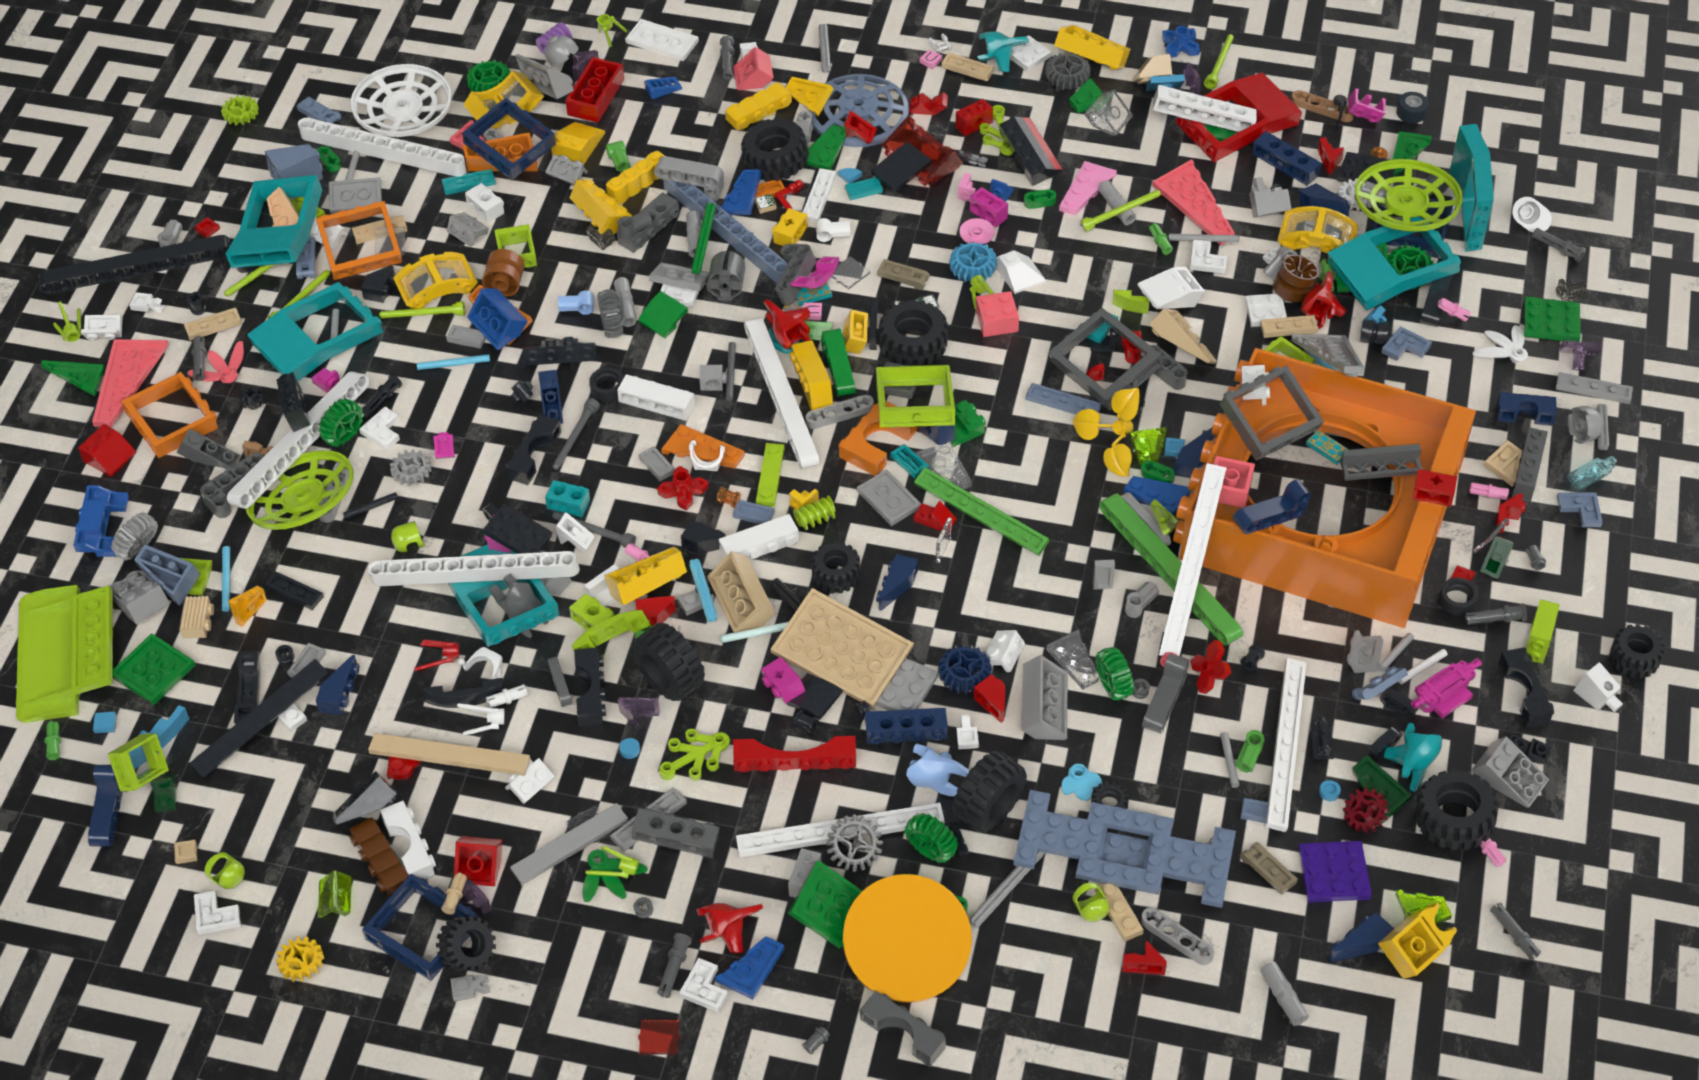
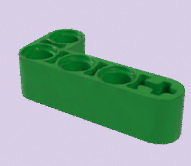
[821,328,856,397]

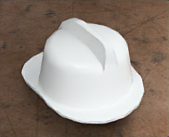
[1512,197,1552,232]

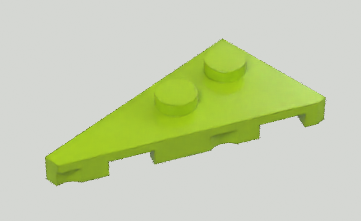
[1150,499,1179,535]

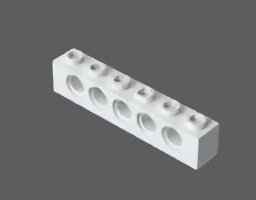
[1153,85,1256,132]

